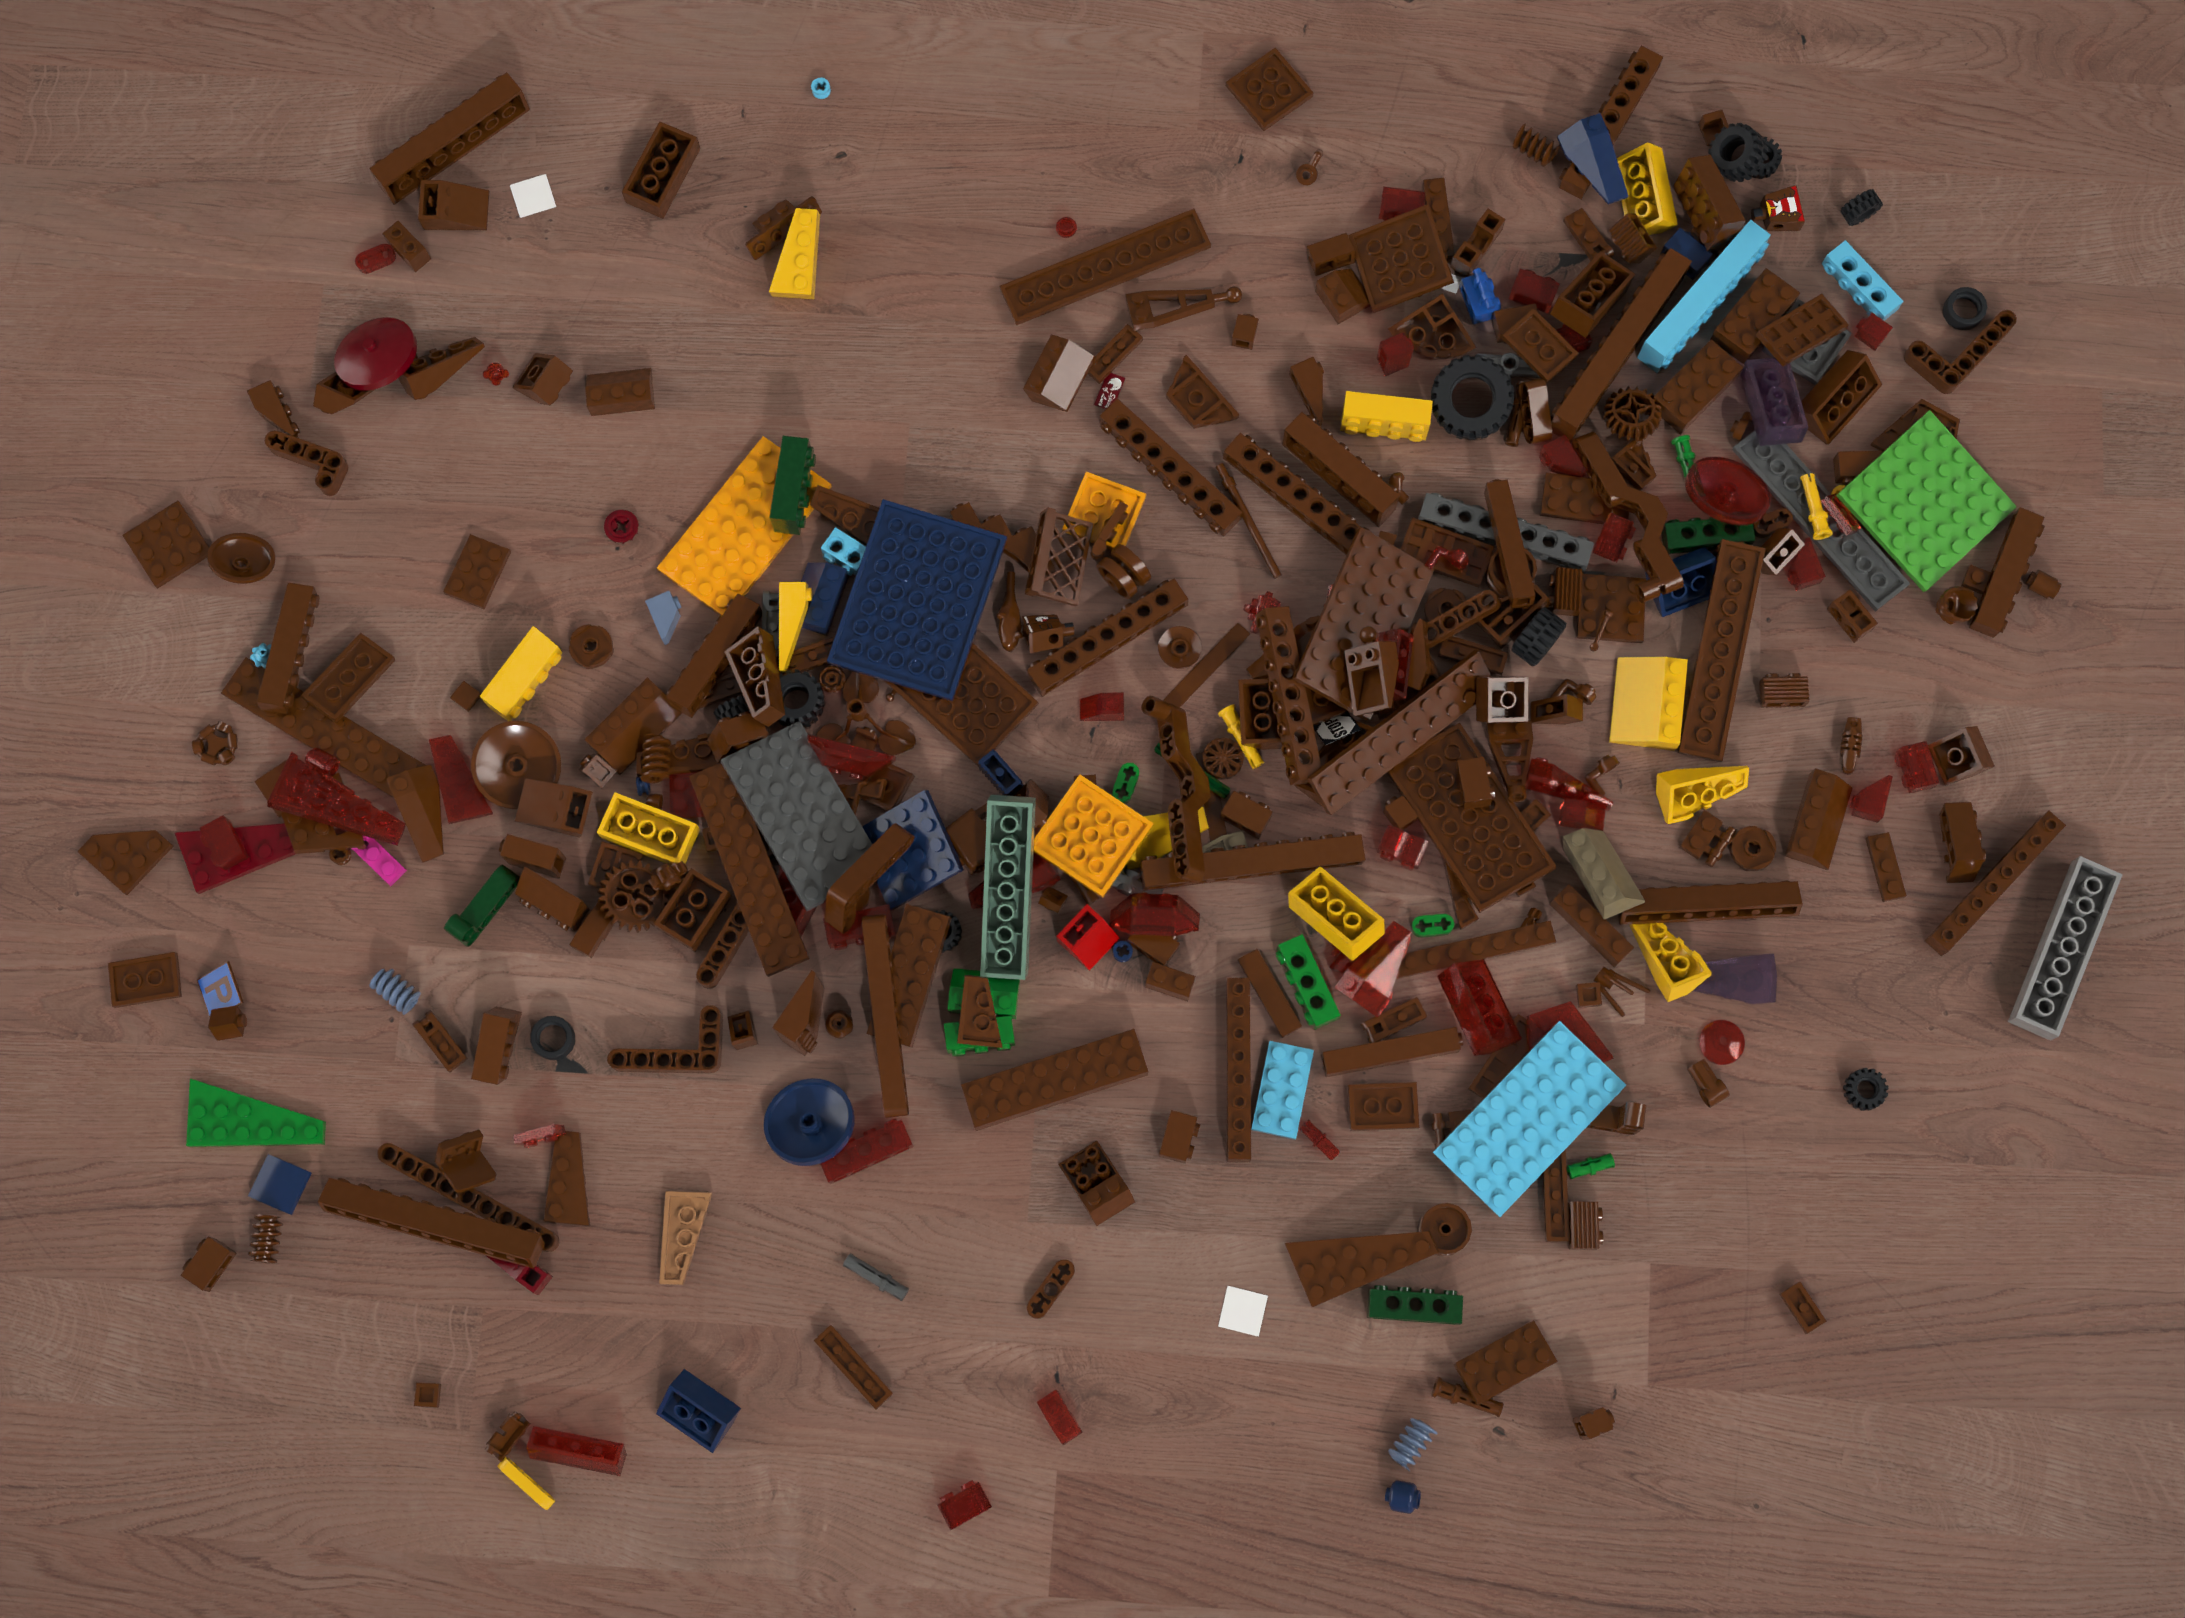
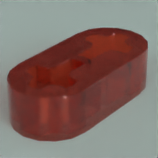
[355,244,396,274]

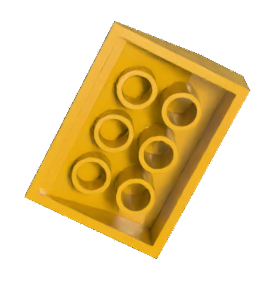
[1609,657,1688,751]

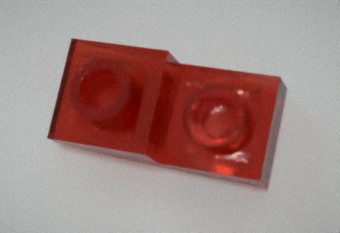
[1037,1390,1083,1445]

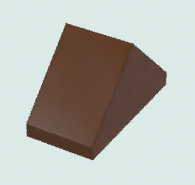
[727,1011,758,1050]

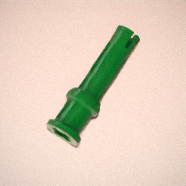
[1671,435,1704,502]

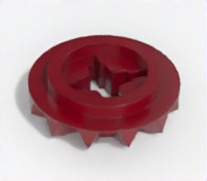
[604,510,639,544]

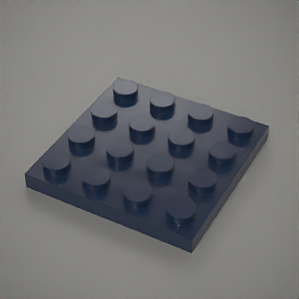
[862,790,964,910]

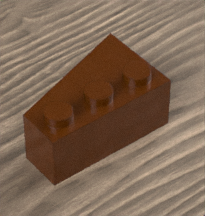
[1470,583,1550,649]
[1939,802,1986,883]

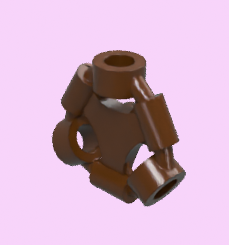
[192,721,238,765]

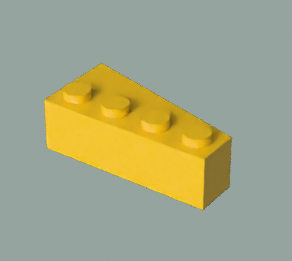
[769,208,820,299]

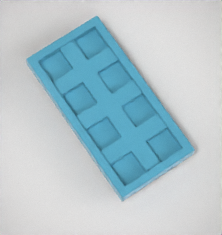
[1251,1041,1314,1140]

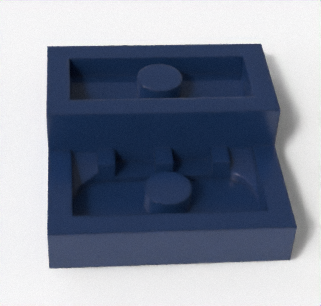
[248,1154,312,1215]

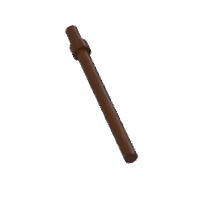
[1216,463,1282,579]

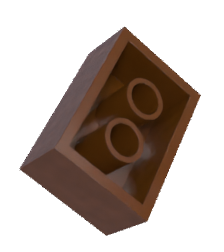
[654,868,732,952]

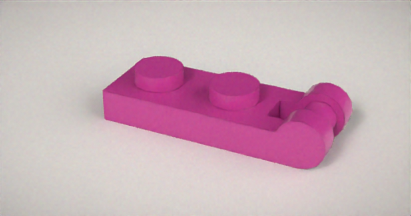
[351,828,407,886]

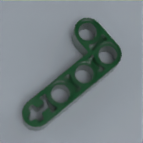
[444,864,520,947]

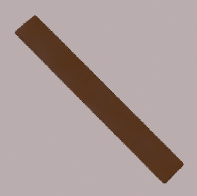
[1164,623,1250,707]
[1196,752,1227,842]

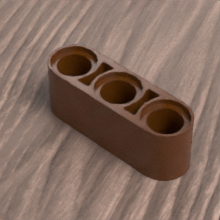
[1518,378,1553,444]

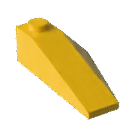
[779,582,812,673]
[1656,766,1749,824]
[1630,923,1712,1002]

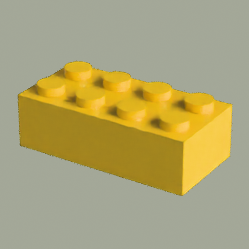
[1340,391,1433,442]
[597,792,700,864]
[1288,866,1385,961]

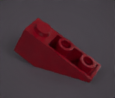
[485,1255,553,1295]

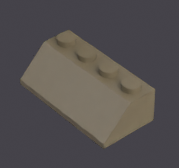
[1563,828,1645,920]

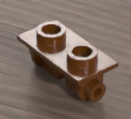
[485,1411,531,1462]

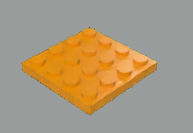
[1034,774,1154,898]

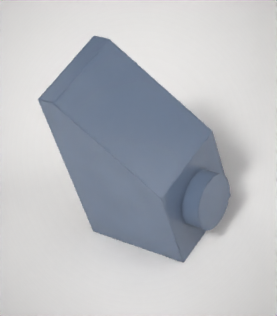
[645,591,682,645]

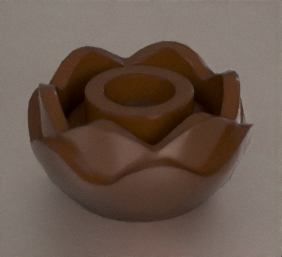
[818,666,845,693]
[825,1010,853,1039]

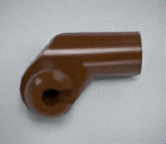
[1389,472,1410,505]

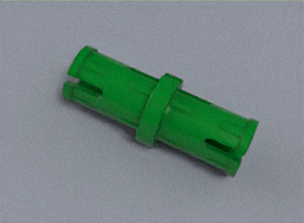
[1567,1153,1615,1179]

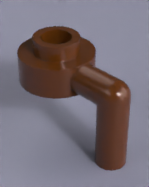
[1296,149,1323,185]
[1730,411,1769,441]
[1550,679,1596,705]
[1585,754,1620,799]

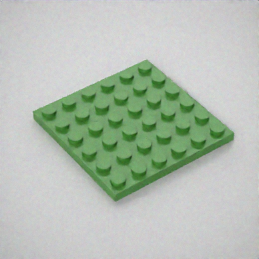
[1836,410,2017,592]

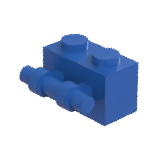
[1459,268,1501,325]

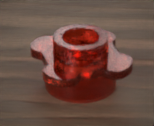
[483,362,509,386]

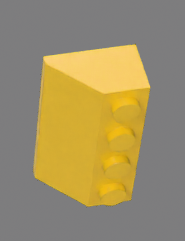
[1617,142,1678,235]
[480,626,562,721]

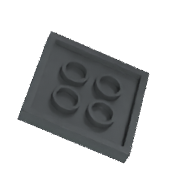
[1762,299,1852,385]

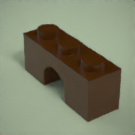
[1450,208,1506,277]

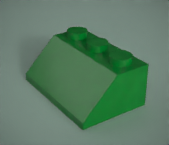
[948,968,1020,1019]

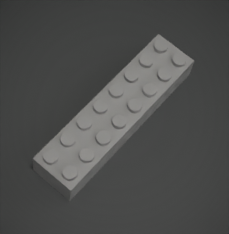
[2008,856,2123,1041]

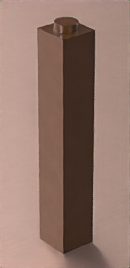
[1484,479,1535,608]
[1321,1027,1463,1077]

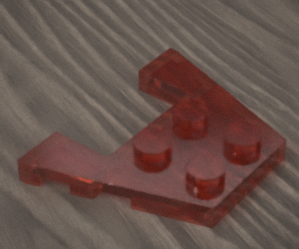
[1527,1001,1614,1062]

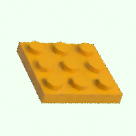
[1062,472,1146,550]

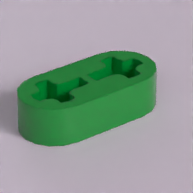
[1112,763,1139,804]
[1411,914,1454,938]

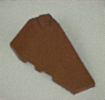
[398,337,485,400]

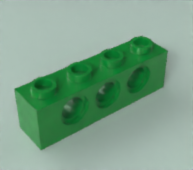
[1275,934,1341,1030]

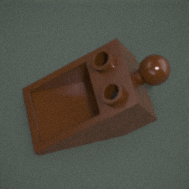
[1344,626,1399,716]

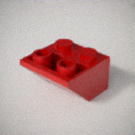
[1056,904,1120,971]

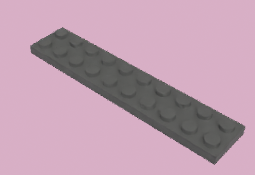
[1732,422,1910,612]

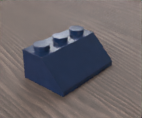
[1645,547,1717,617]
[801,562,849,636]
[656,1369,741,1453]

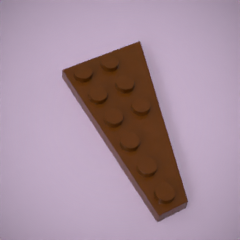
[1285,1231,1439,1307]

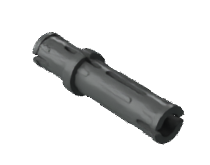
[843,1253,909,1301]

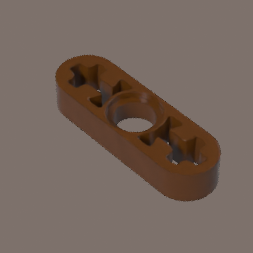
[1027,1259,1075,1319]

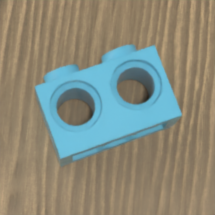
[821,527,866,576]

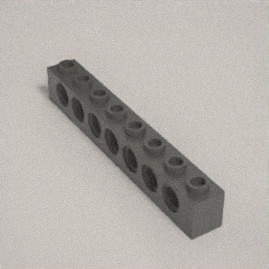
[1418,493,1594,573]

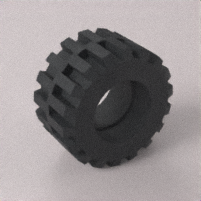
[1708,123,1768,182]
[1511,607,1567,667]
[778,669,825,727]

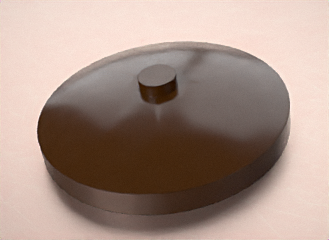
[471,721,561,809]

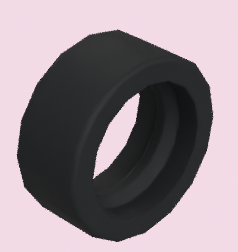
[1943,287,1988,330]
[530,1016,575,1060]

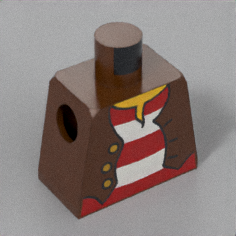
[1751,185,1805,231]

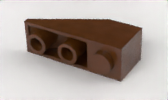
[247,380,301,438]
[1396,618,1431,691]

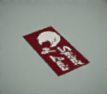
[1094,373,1125,409]

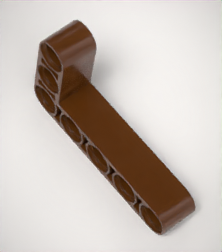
[1904,310,2017,394]
[1401,590,1501,688]
[825,823,915,934]
[607,1005,723,1073]
[1586,1102,1647,1135]

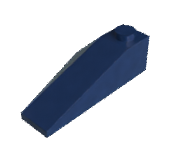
[1557,113,1628,204]

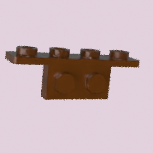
[745,196,822,260]

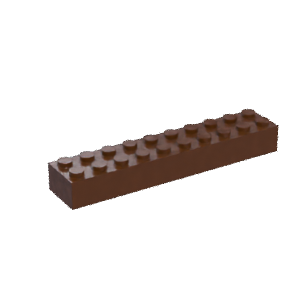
[1551,248,1692,443]

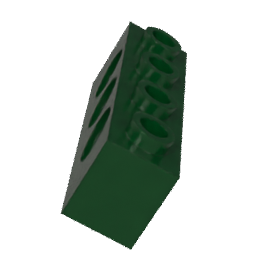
[1661,514,1755,554]
[1367,1285,1463,1325]

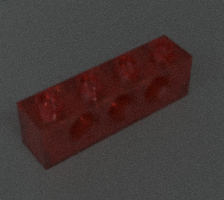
[820,1118,914,1185]

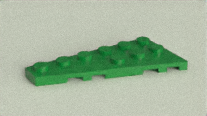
[186,1079,326,1147]

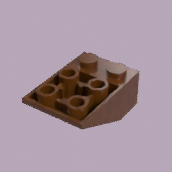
[418,180,489,230]
[514,779,593,838]
[1058,1141,1135,1226]

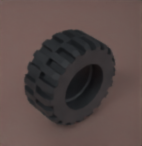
[1431,355,1514,440]

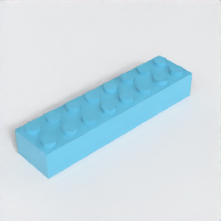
[1637,219,1771,373]

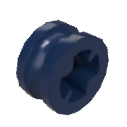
[636,776,651,796]
[1113,941,1133,962]

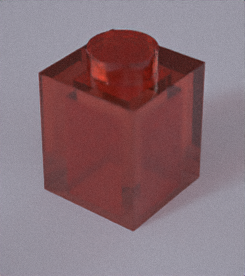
[1854,313,1893,351]

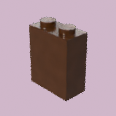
[499,834,566,879]

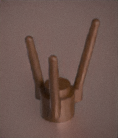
[1593,966,1650,1017]

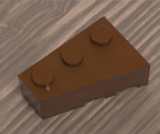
[471,1006,522,1085]

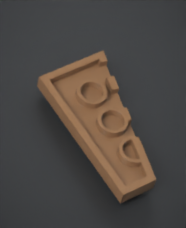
[659,1191,712,1285]

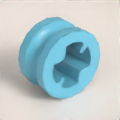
[811,78,831,99]

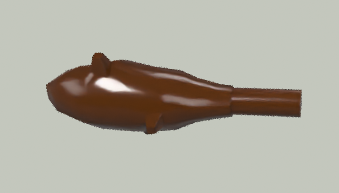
[997,571,1023,653]

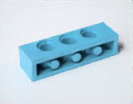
[1822,240,1904,325]

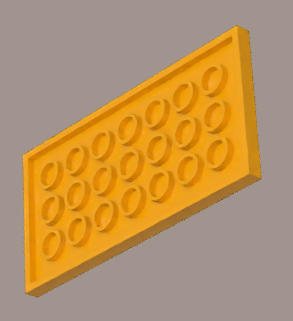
[657,436,832,616]

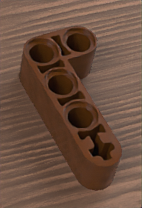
[264,430,349,496]

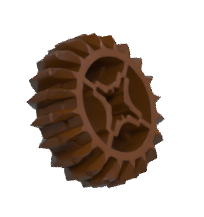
[1603,386,1662,442]

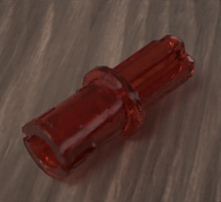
[1299,1119,1340,1160]

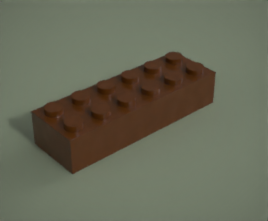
[1282,412,1400,527]
[866,904,952,1048]

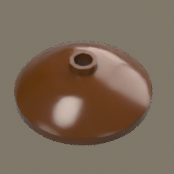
[207,533,275,584]

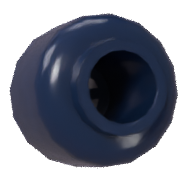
[1385,1480,1421,1514]

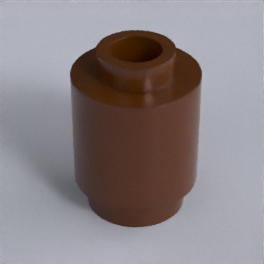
[2026,570,2062,599]

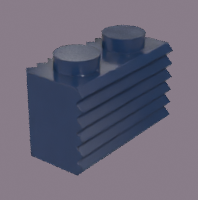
[978,749,1023,796]

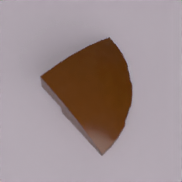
[1388,293,1477,358]

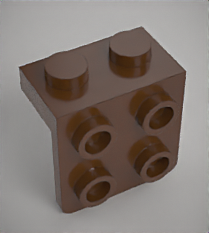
[435,1130,497,1193]

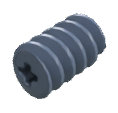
[369,969,421,1015]
[1388,1418,1438,1471]

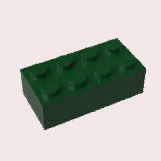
[769,436,816,535]

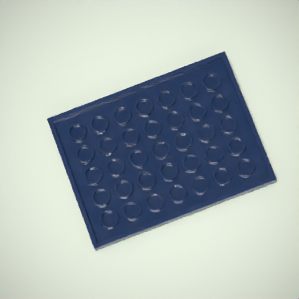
[827,499,1007,701]

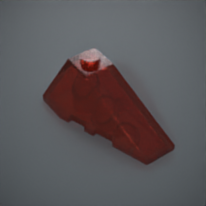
[1525,757,1613,811]
[1335,921,1412,1018]

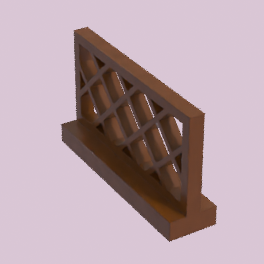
[1025,507,1093,607]

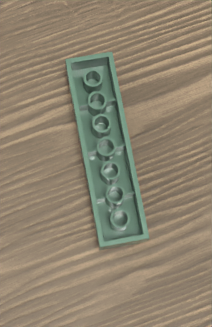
[980,795,1036,980]

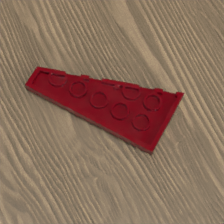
[175,823,296,894]

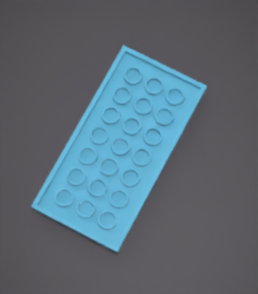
[1433,1021,1626,1217]

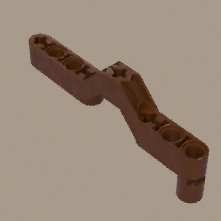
[1572,432,1684,603]
[1141,695,1211,884]

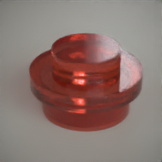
[1056,217,1077,238]

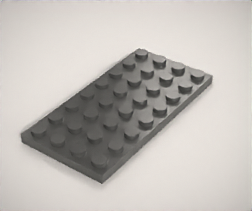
[721,721,873,911]

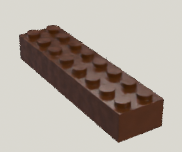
[369,72,530,205]
[961,1029,1149,1131]

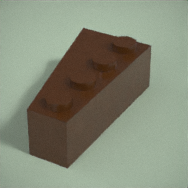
[724,626,785,727]

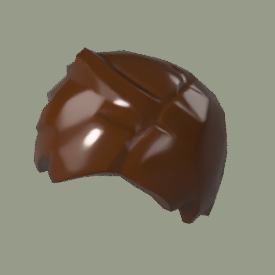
[1936,586,1979,625]

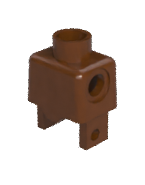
[946,803,987,875]

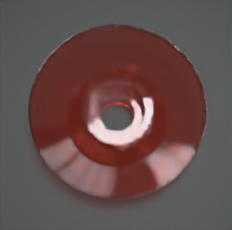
[1699,1020,1745,1065]

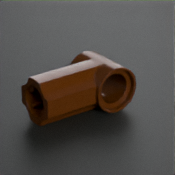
[1687,1059,1730,1108]

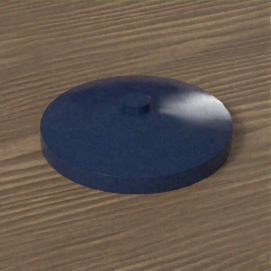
[764,1078,855,1166]

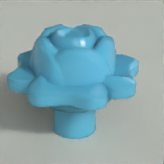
[250,643,271,669]

